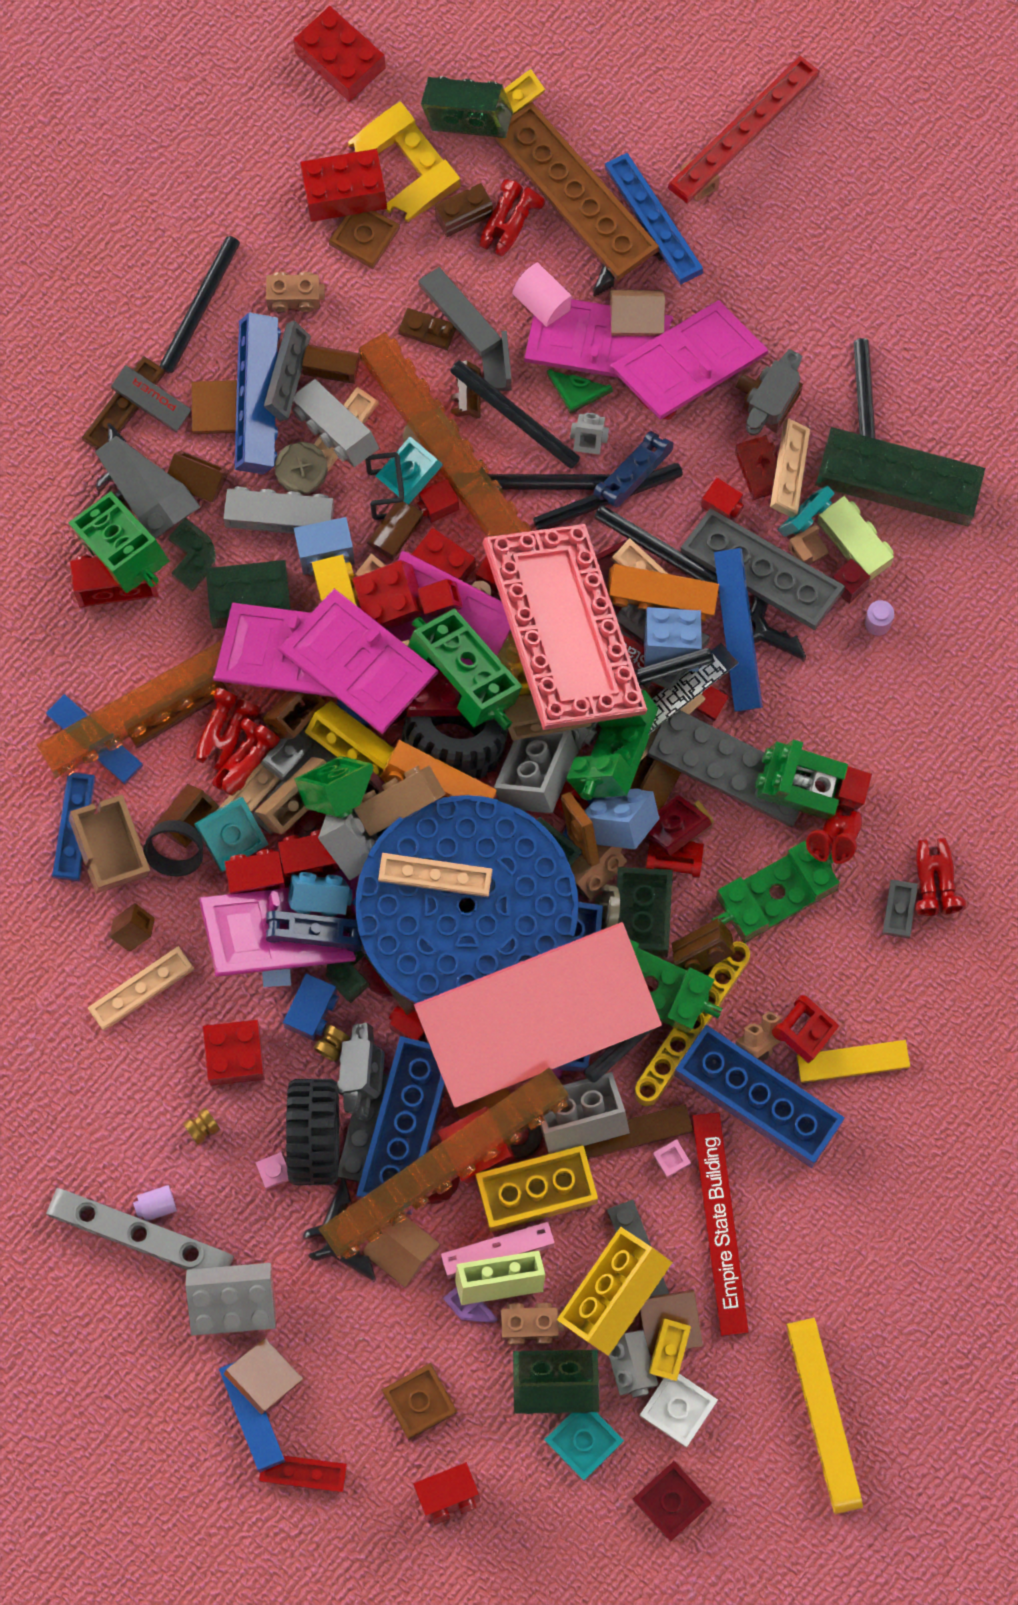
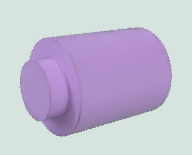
[865,600,894,636]
[133,1185,177,1221]

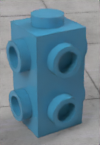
[287,872,352,917]

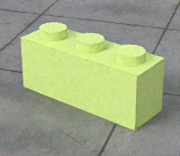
[817,496,894,580]
[455,1251,545,1305]

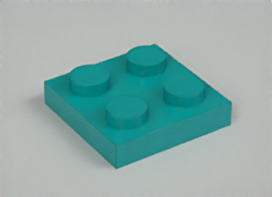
[376,437,443,505]
[777,486,835,537]
[194,797,268,872]
[544,1400,624,1481]

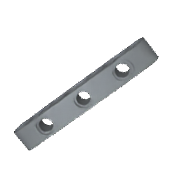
[46,1188,234,1270]

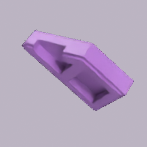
[443,1287,498,1323]

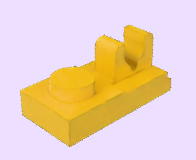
[490,69,546,121]
[649,1319,691,1381]

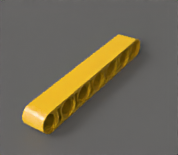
[635,942,750,1106]
[786,1317,863,1515]

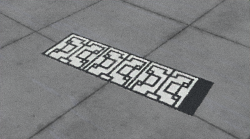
[613,643,738,754]

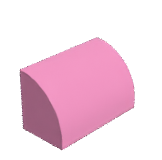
[512,262,572,327]

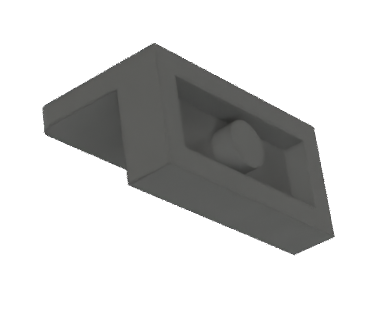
[482,331,512,391]

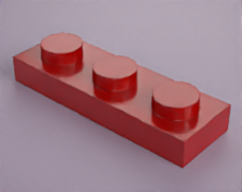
[259,1455,347,1493]

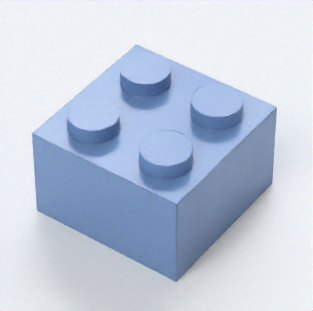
[294,517,355,576]
[644,607,702,672]
[585,789,659,849]

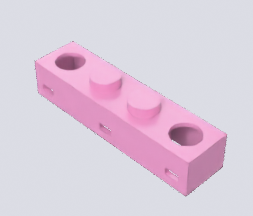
[441,1222,555,1279]

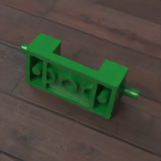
[68,492,170,593]
[408,608,523,730]
[566,690,659,800]
[712,840,840,943]
[630,940,723,1033]

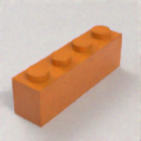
[607,564,719,622]
[380,740,497,799]

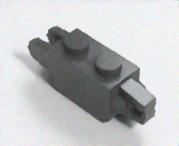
[745,349,803,436]
[338,1023,385,1121]

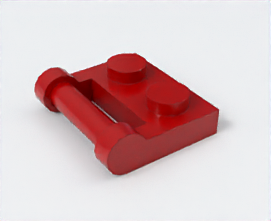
[646,841,704,878]
[772,995,839,1064]

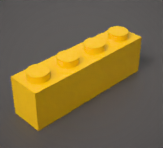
[305,701,394,783]

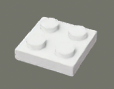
[640,1374,718,1448]

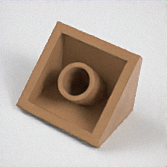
[610,290,665,336]
[362,1211,440,1288]

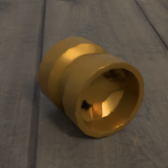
[313,1024,350,1063]
[182,1108,221,1146]

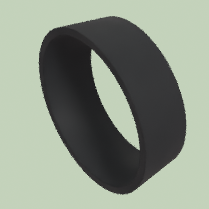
[143,820,203,877]

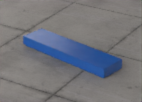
[46,694,143,785]
[52,772,96,881]
[219,1362,285,1473]

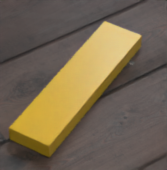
[796,1040,910,1083]

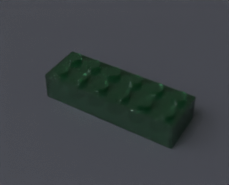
[815,427,986,527]

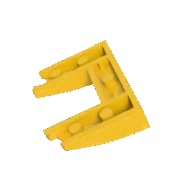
[348,101,461,222]

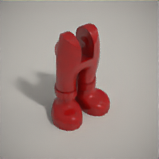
[479,179,546,257]
[196,688,261,771]
[212,717,281,796]
[806,809,862,864]
[915,838,967,916]

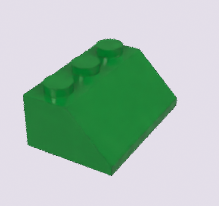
[294,756,374,818]

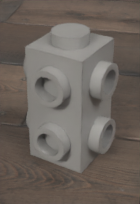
[609,1331,658,1398]

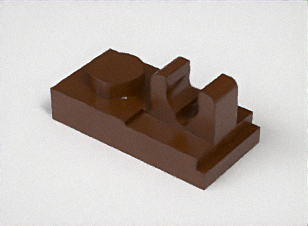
[398,307,456,351]
[451,360,481,419]

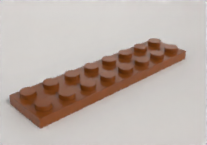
[491,102,659,281]

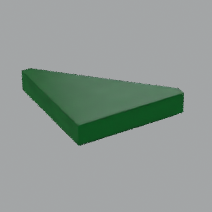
[547,369,613,414]

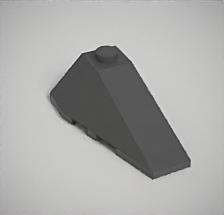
[95,436,201,539]

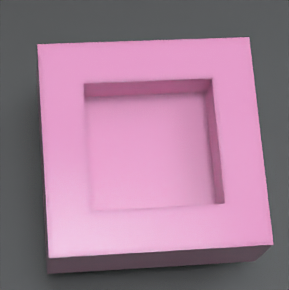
[653,1139,691,1178]
[255,1152,289,1190]

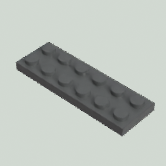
[681,508,845,630]
[646,710,810,827]

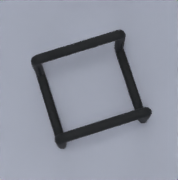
[365,452,404,520]

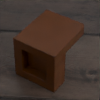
[109,903,155,951]

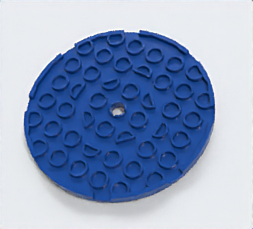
[356,795,578,1004]

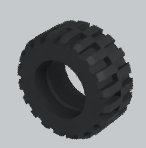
[402,693,508,780]
[286,1079,340,1185]

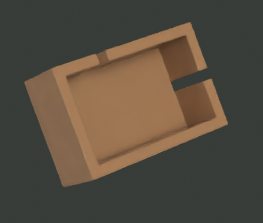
[69,794,150,894]

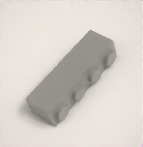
[292,379,380,467]
[224,487,334,534]

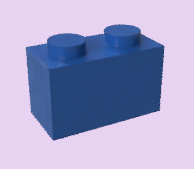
[283,974,339,1041]

